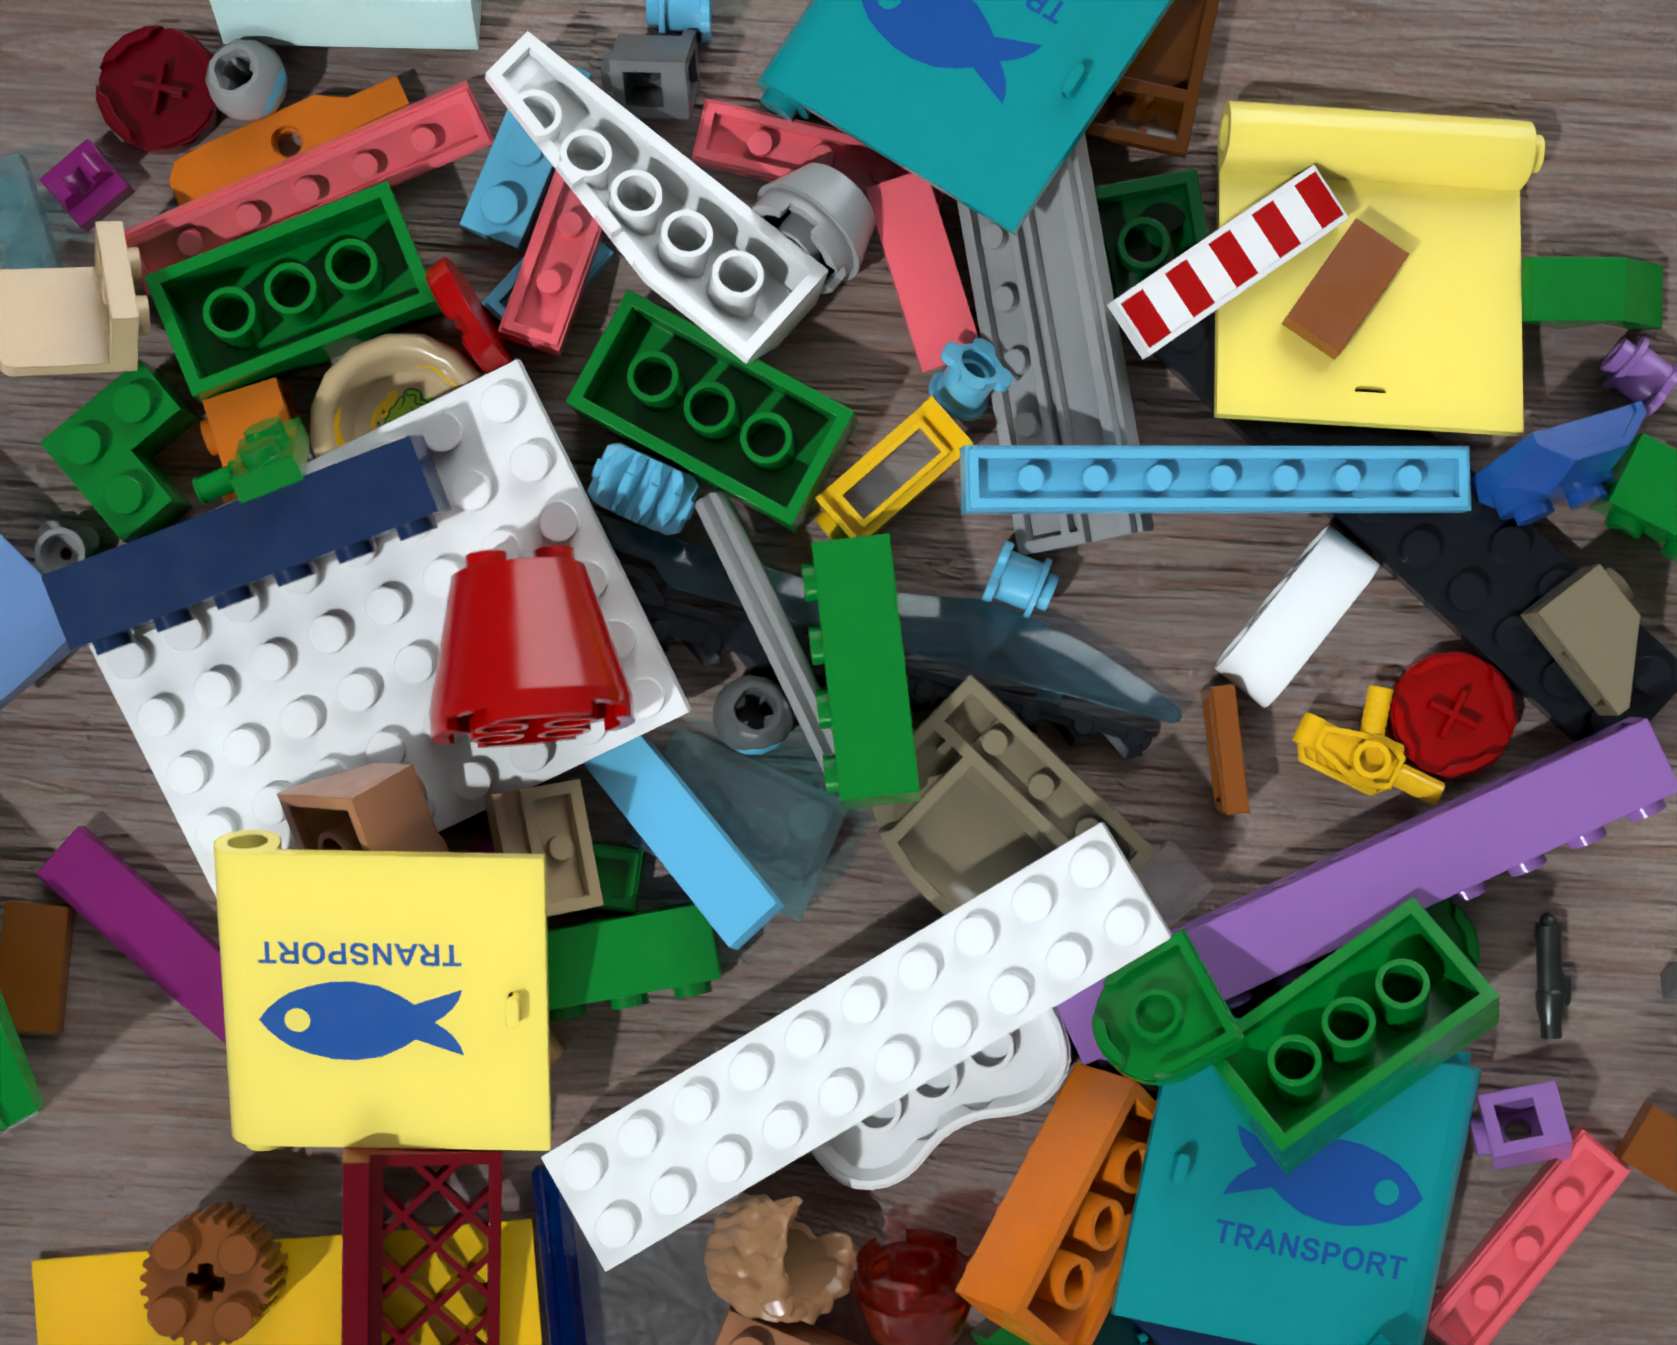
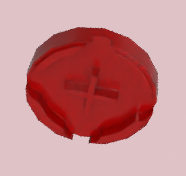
[425,257,514,374]
[1387,651,1517,778]

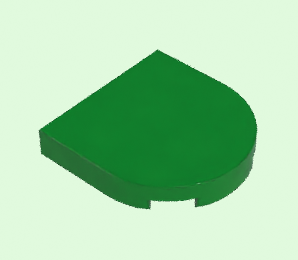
[1091,928,1249,1085]

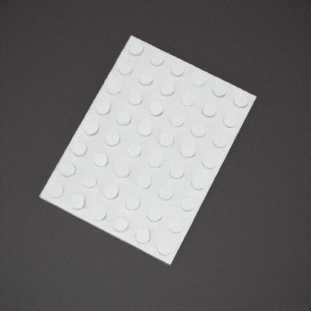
[89,359,692,898]

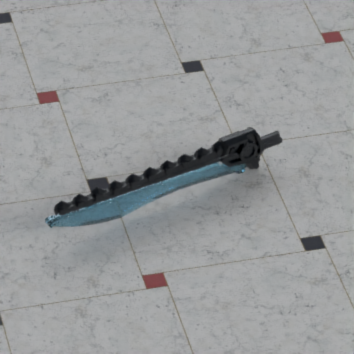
[599,515,1182,759]

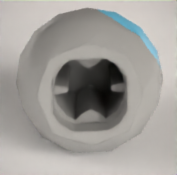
[205,39,289,121]

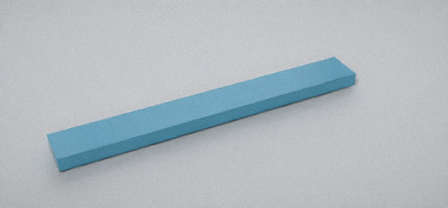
[960,445,1471,514]

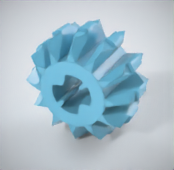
[587,443,701,535]

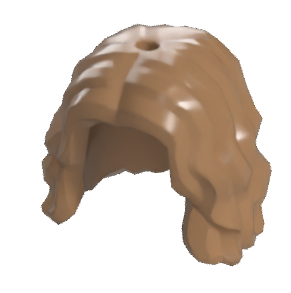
[704,1192,859,1325]

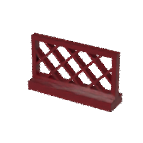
[341,1147,503,1345]

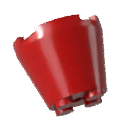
[429,545,635,748]

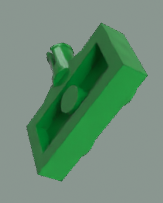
[192,416,310,504]

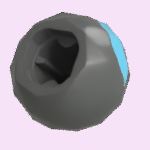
[713,675,793,755]

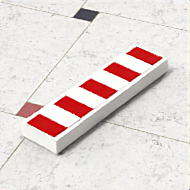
[1107,165,1349,360]

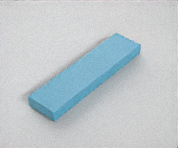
[583,733,785,950]

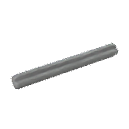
[695,489,835,773]

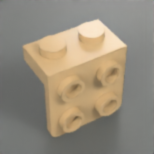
[0,221,150,376]

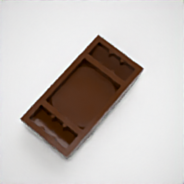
[1085,0,1219,158]

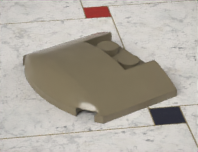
[873,674,1156,915]

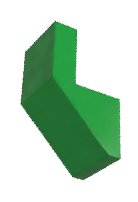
[1521,257,1663,331]

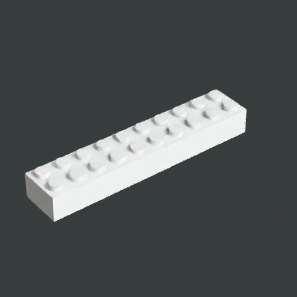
[541,822,1172,1272]

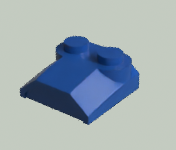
[1470,401,1647,526]

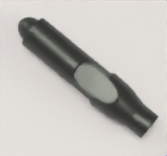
[1535,912,1572,1039]

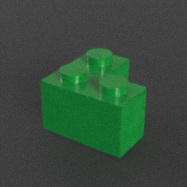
[40,359,201,543]

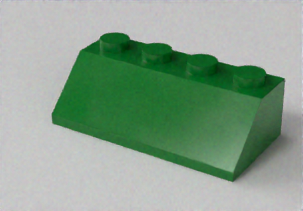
[1210,897,1500,1175]

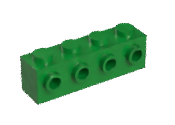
[802,533,921,810]

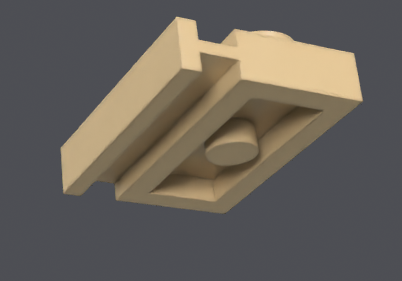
[484,779,604,917]

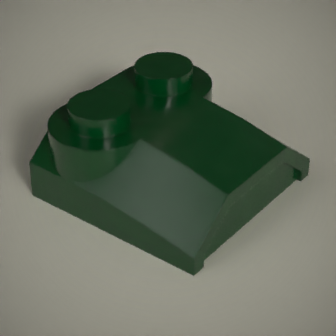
[1094,168,1209,300]

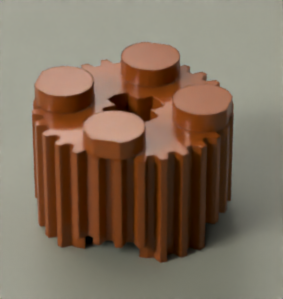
[140,1201,289,1345]

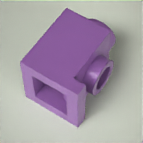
[1470,1080,1573,1170]

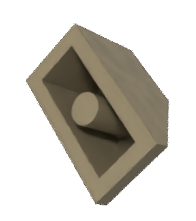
[1520,564,1640,716]

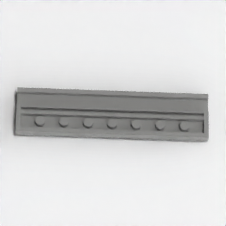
[957,96,1154,556]

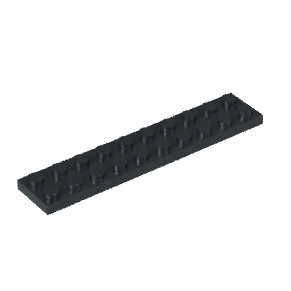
[1151,311,1677,742]

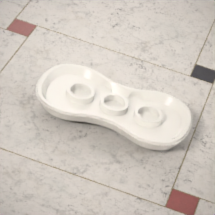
[811,1007,1071,1190]

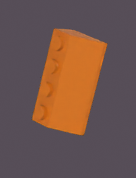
[955,1062,1183,1345]

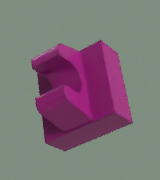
[39,138,135,232]

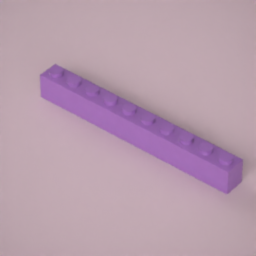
[1056,717,1677,1067]

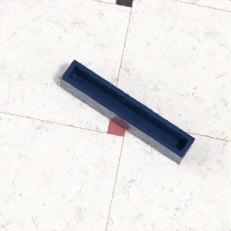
[41,436,452,656]

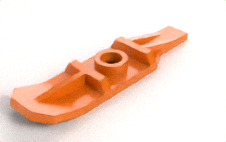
[169,75,410,206]

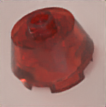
[850,1229,973,1345]

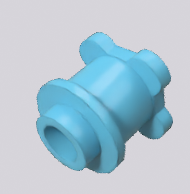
[646,0,712,43]
[928,338,1013,421]
[981,540,1060,619]

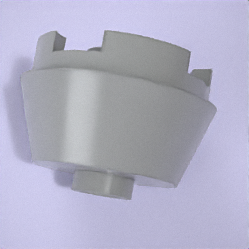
[751,163,876,294]

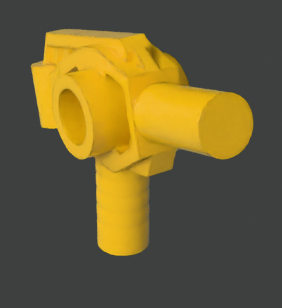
[1291,685,1445,806]

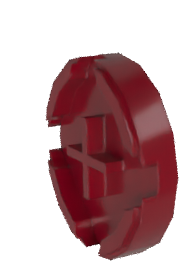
[96,26,222,155]

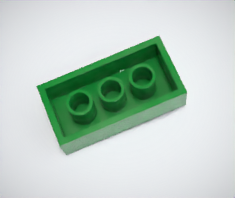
[144,181,444,404]
[565,289,858,533]

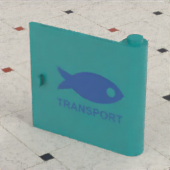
[756,0,1174,235]
[1111,1017,1482,1345]

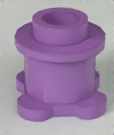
[1600,336,1677,416]

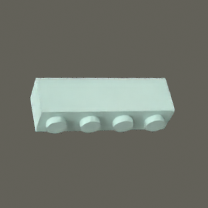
[210,0,482,50]

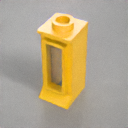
[814,395,974,540]

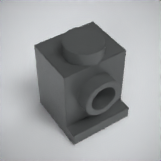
[601,29,701,119]

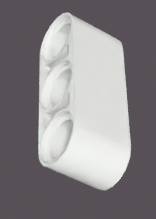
[1214,525,1380,708]

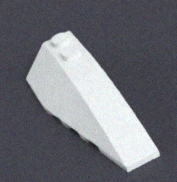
[485,31,829,364]

